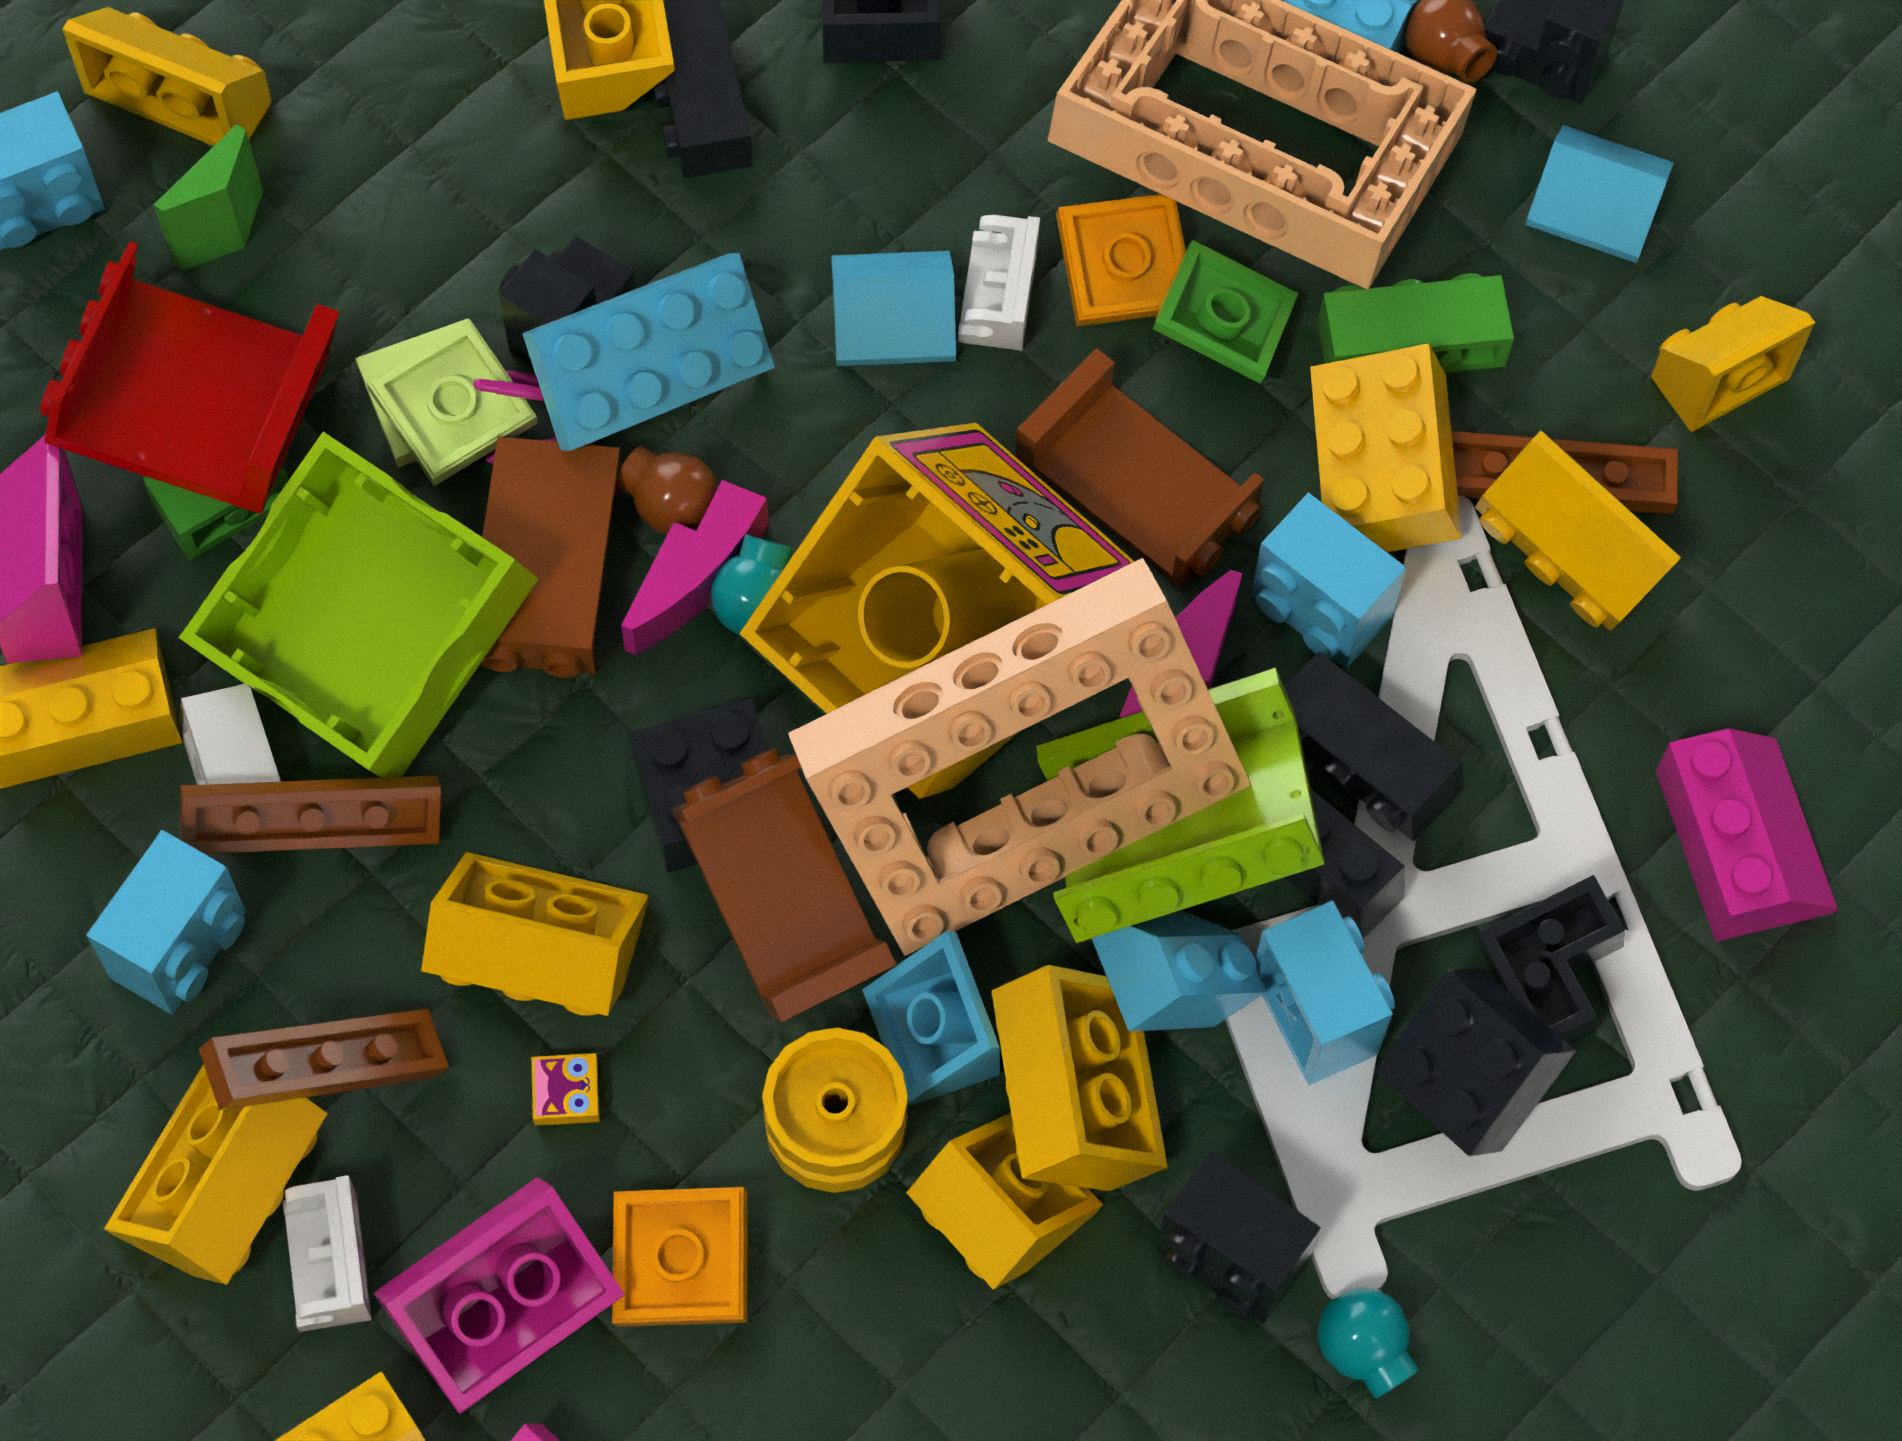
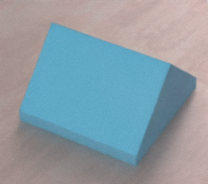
[1525,125,1674,263]
[831,251,956,366]
[862,930,1000,1105]

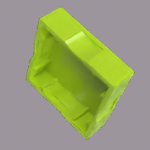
[179,432,539,778]

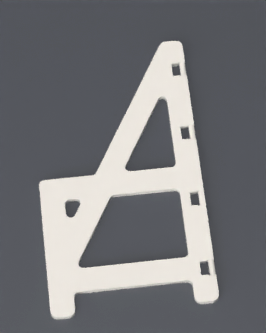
[1225,496,1742,1299]

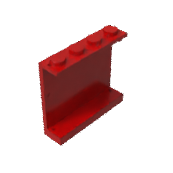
[40,241,340,514]

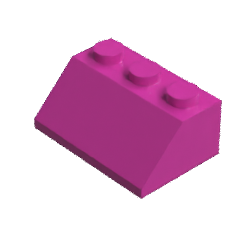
[0,434,83,664]
[1656,728,1838,942]
[373,1177,625,1414]

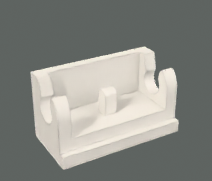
[957,215,1040,351]
[179,684,281,785]
[282,1175,372,1332]

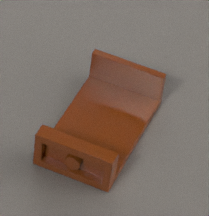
[1015,348,1264,588]
[481,437,622,678]
[672,748,896,1022]

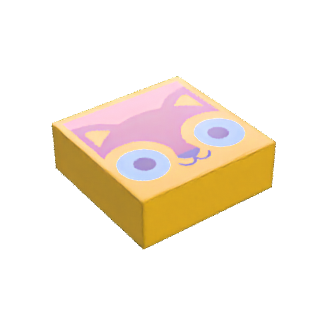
[531,1053,600,1126]

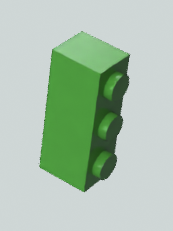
[1318,273,1514,373]

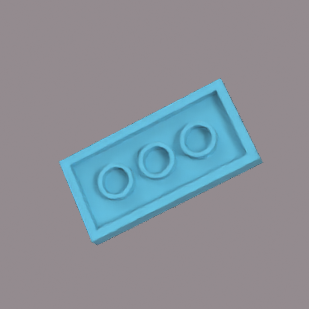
[522,253,775,451]

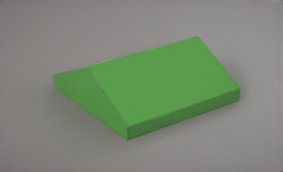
[154,124,263,271]
[1153,240,1298,383]

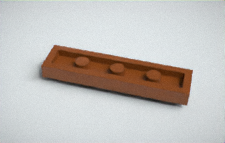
[1451,431,1678,514]
[180,776,441,854]
[199,1009,449,1110]

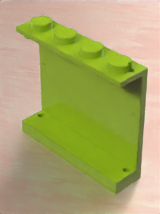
[1036,668,1325,943]

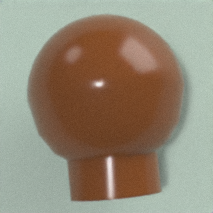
[1405,0,1497,83]
[616,446,718,535]

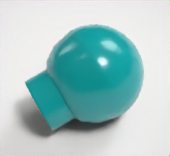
[711,534,793,636]
[1317,1288,1420,1400]

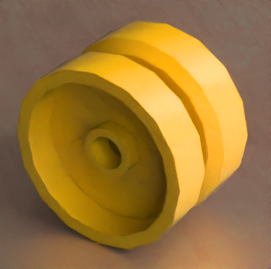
[762,1028,908,1193]

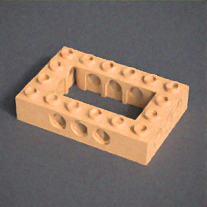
[1048,0,1477,290]
[788,558,1251,956]

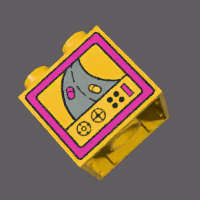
[739,423,1135,799]

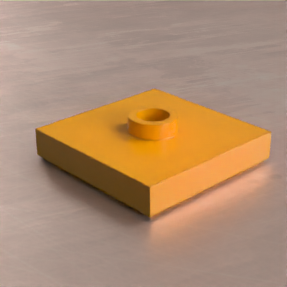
[1056,194,1186,327]
[612,1187,748,1327]

